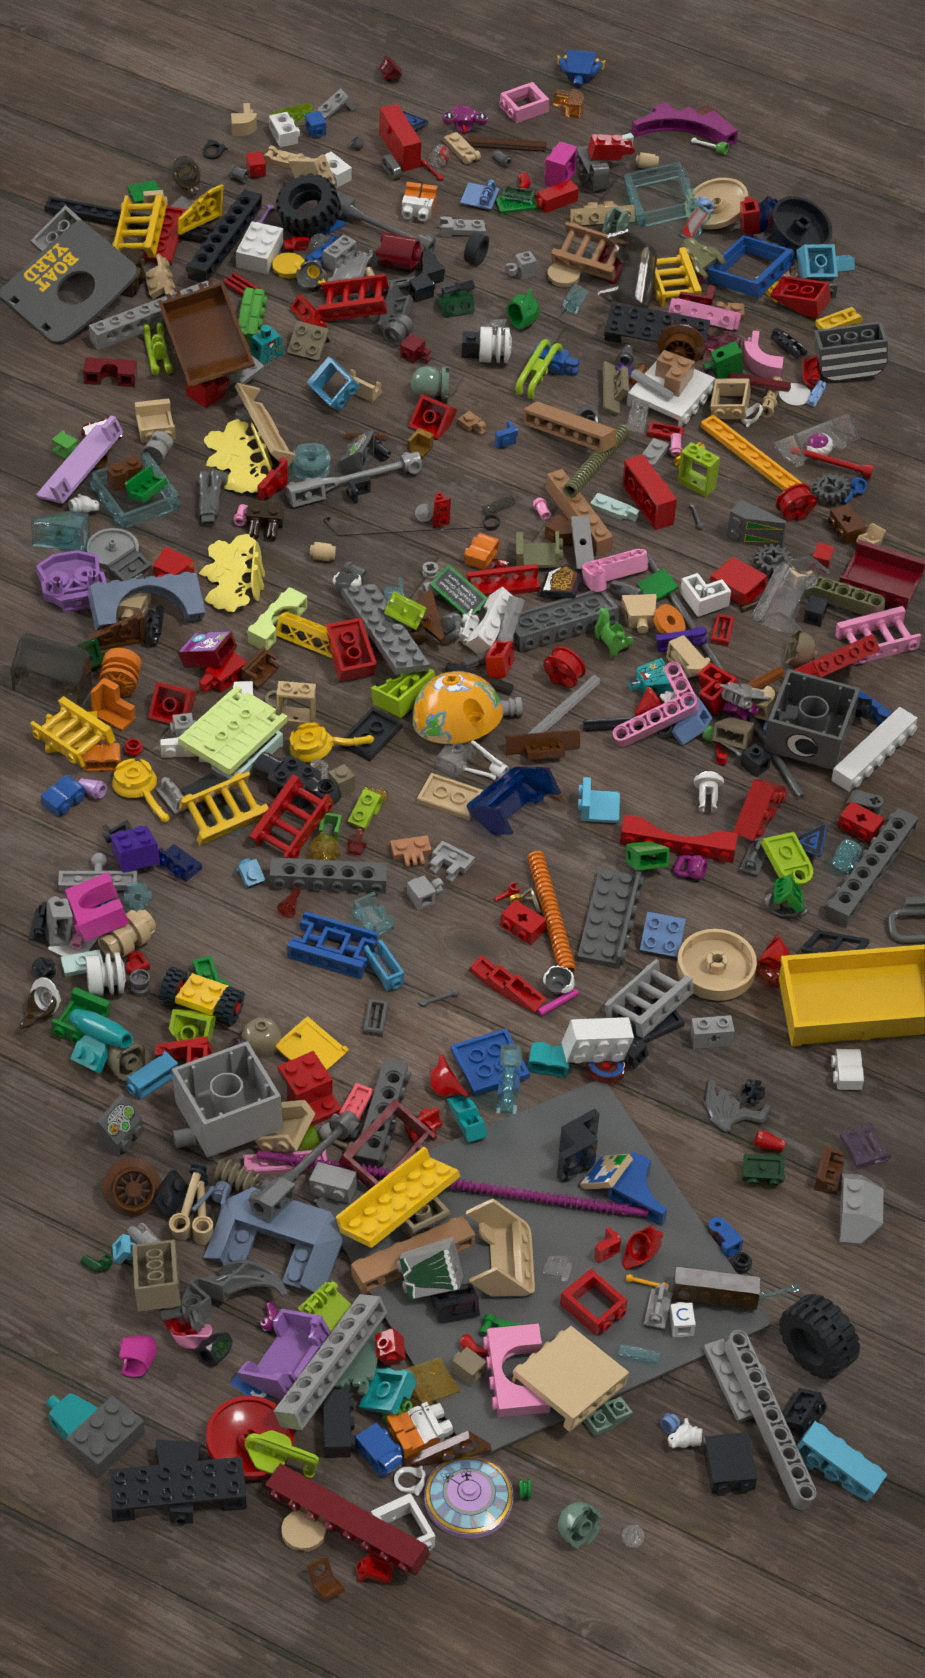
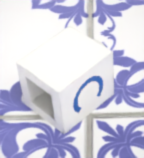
[669,1302,696,1337]

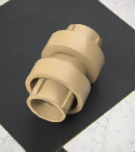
[98,910,156,958]

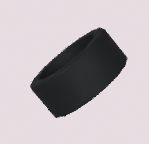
[464,232,489,265]

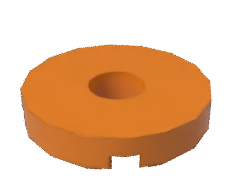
[653,604,685,634]

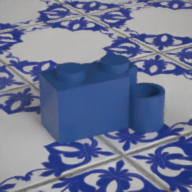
[355,1423,404,1478]

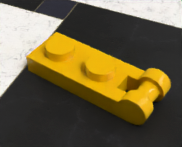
[815,307,863,330]

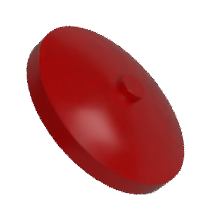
[206,1396,294,1480]

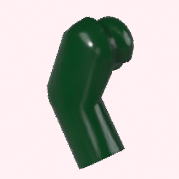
[80,1254,113,1272]

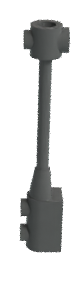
[317,190,436,253]
[249,1111,362,1222]

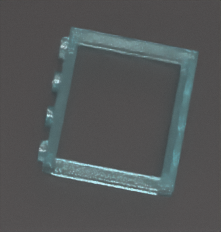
[624,161,698,228]
[90,452,180,529]

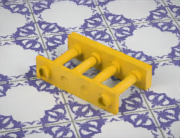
[112,195,167,258]
[644,247,702,307]
[30,696,116,767]
[179,771,268,846]

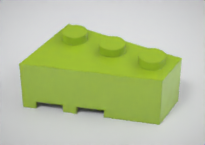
[371,669,435,718]

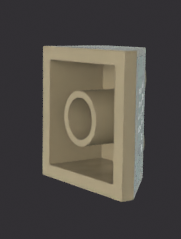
[400,1196,451,1238]

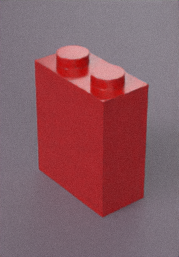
[710,557,767,606]

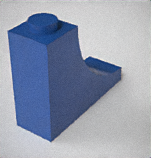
[607,1151,667,1226]

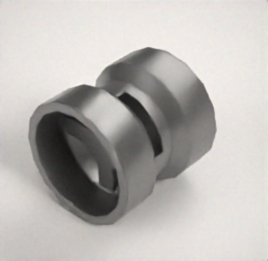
[130,969,150,997]

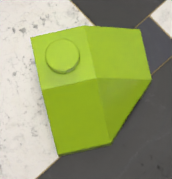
[169,1009,216,1042]

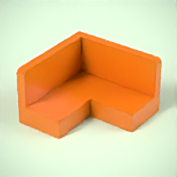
[91,678,136,732]

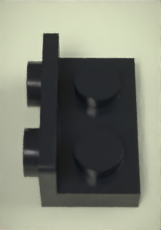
[150,1170,189,1218]
[783,1388,827,1435]

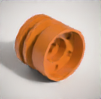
[98,648,142,697]

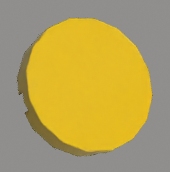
[272,253,305,279]

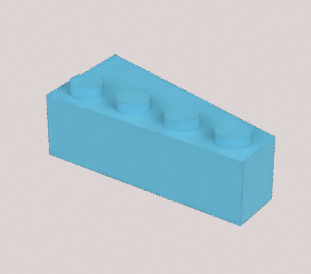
[796,1421,887,1501]

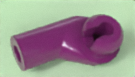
[260,1302,278,1331]

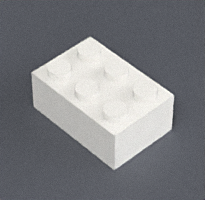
[236,221,283,274]
[561,1017,634,1063]

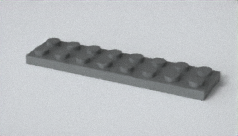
[341,584,430,675]

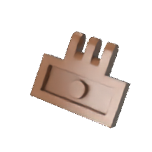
[390,835,432,867]

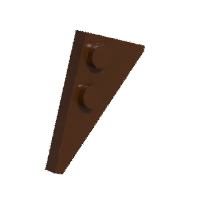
[415,589,445,644]
[404,1430,492,1467]

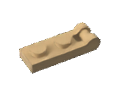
[443,132,481,165]
[263,146,309,169]

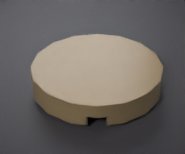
[547,263,580,288]
[282,1511,326,1552]

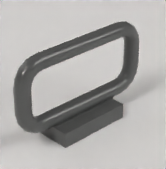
[888,896,925,944]

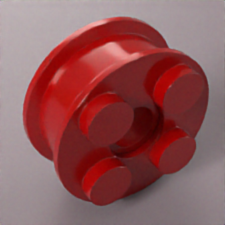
[775,483,817,522]
[543,646,586,688]

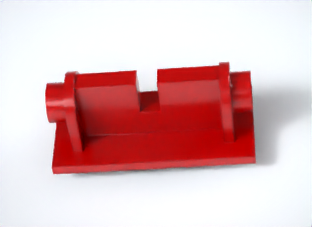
[803,355,820,389]
[433,492,451,528]

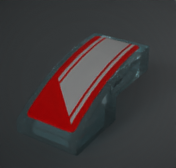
[679,207,711,239]

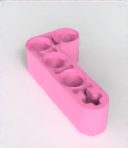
[582,549,648,592]

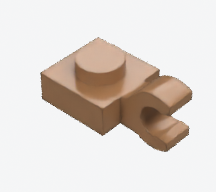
[716,302,745,320]
[457,411,486,436]

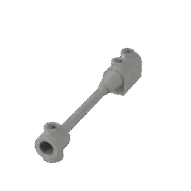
[285,451,422,507]

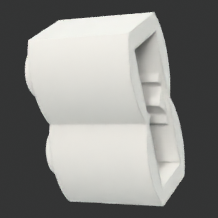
[831,1049,864,1090]

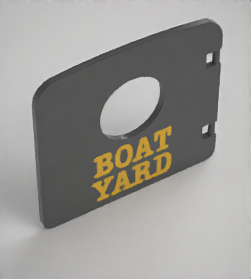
[0,220,138,344]

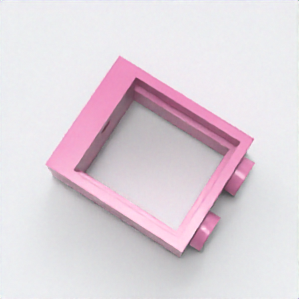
[499,82,549,123]

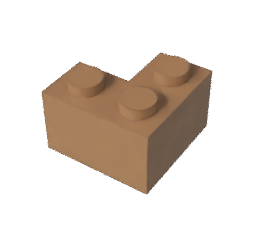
[655,350,695,397]

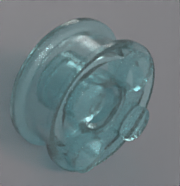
[292,443,331,480]

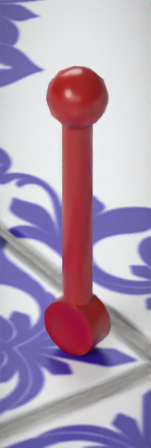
[421,160,444,181]

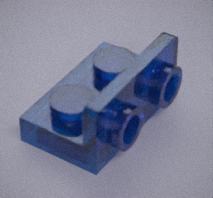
[158,844,202,882]

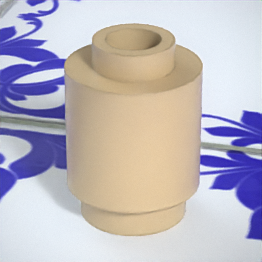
[635,152,659,170]
[310,542,336,562]

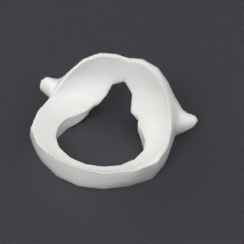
[741,403,763,427]
[394,1466,426,1496]

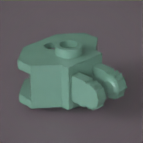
[602,207,631,237]

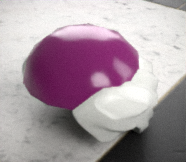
[807,433,833,456]

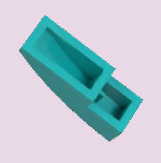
[447,1096,488,1142]

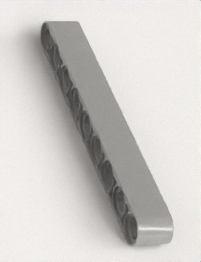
[724,1330,817,1510]

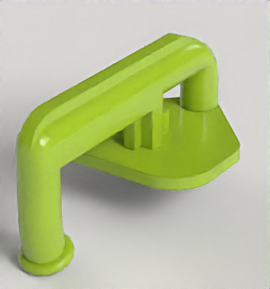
[245,1430,319,1478]

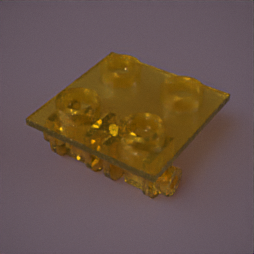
[405,1358,460,1406]

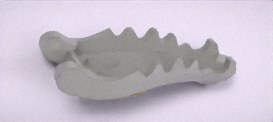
[328,250,374,282]

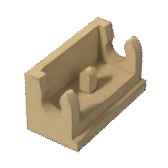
[344,369,382,402]

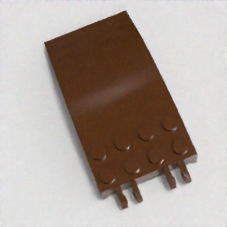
[158,280,255,387]

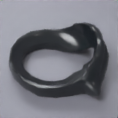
[203,139,228,159]

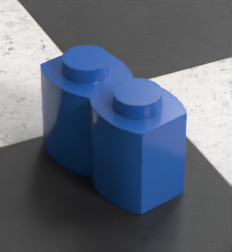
[41,775,85,817]

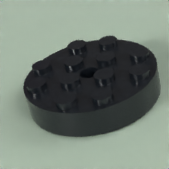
[768,196,833,255]

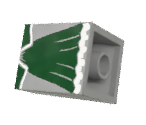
[397,1237,464,1299]

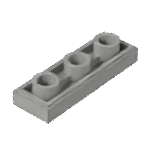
[571,515,594,570]

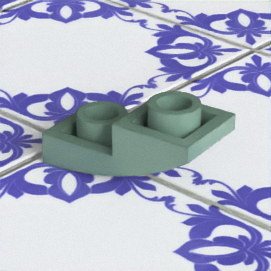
[583,1397,633,1437]

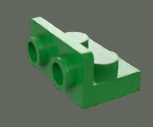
[774,874,804,913]

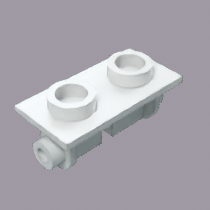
[454,609,480,646]

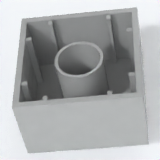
[172,1041,283,1157]

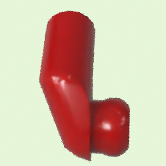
[460,1334,488,1357]

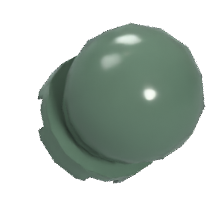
[410,366,449,401]

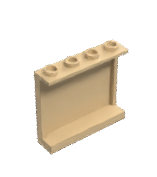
[512,1326,629,1432]

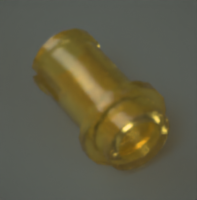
[364,785,388,802]

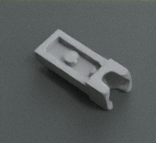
[439,217,486,237]

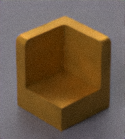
[407,428,434,459]

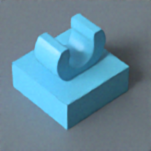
[112,1234,136,1264]

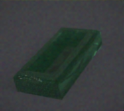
[500,185,536,205]

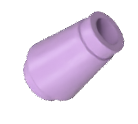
[78,778,107,799]

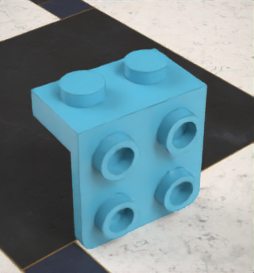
[578,777,620,823]

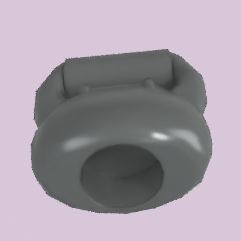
[441,612,461,644]

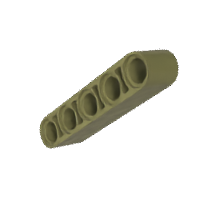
[802,574,885,616]

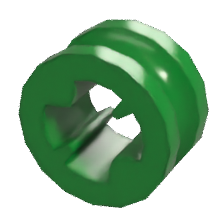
[519,1479,531,1499]

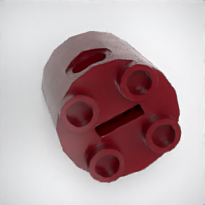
[376,232,424,271]

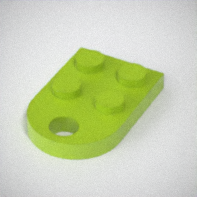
[760,832,813,887]

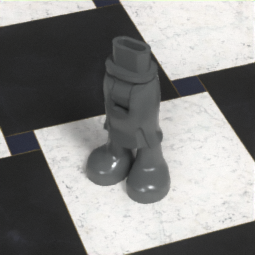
[195,470,228,526]

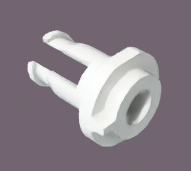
[694,771,724,813]

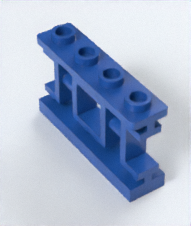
[288,912,378,980]

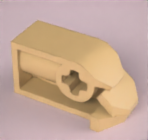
[666,635,710,678]

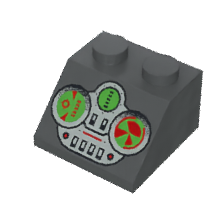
[340,430,375,475]
[97,1094,143,1157]

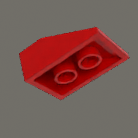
[770,276,831,318]
[326,618,377,682]

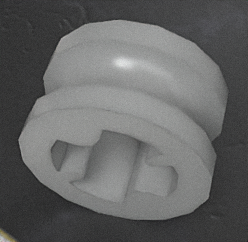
[422,562,439,579]

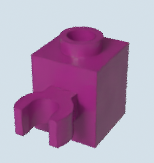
[722,700,760,721]

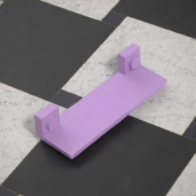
[36,416,123,504]

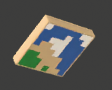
[580,1154,633,1189]

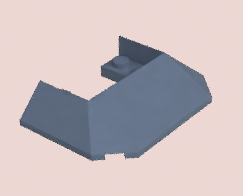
[203,1187,344,1294]

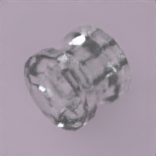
[310,759,328,779]

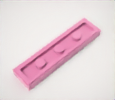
[243,1149,327,1176]

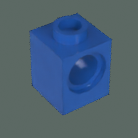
[305,111,326,138]

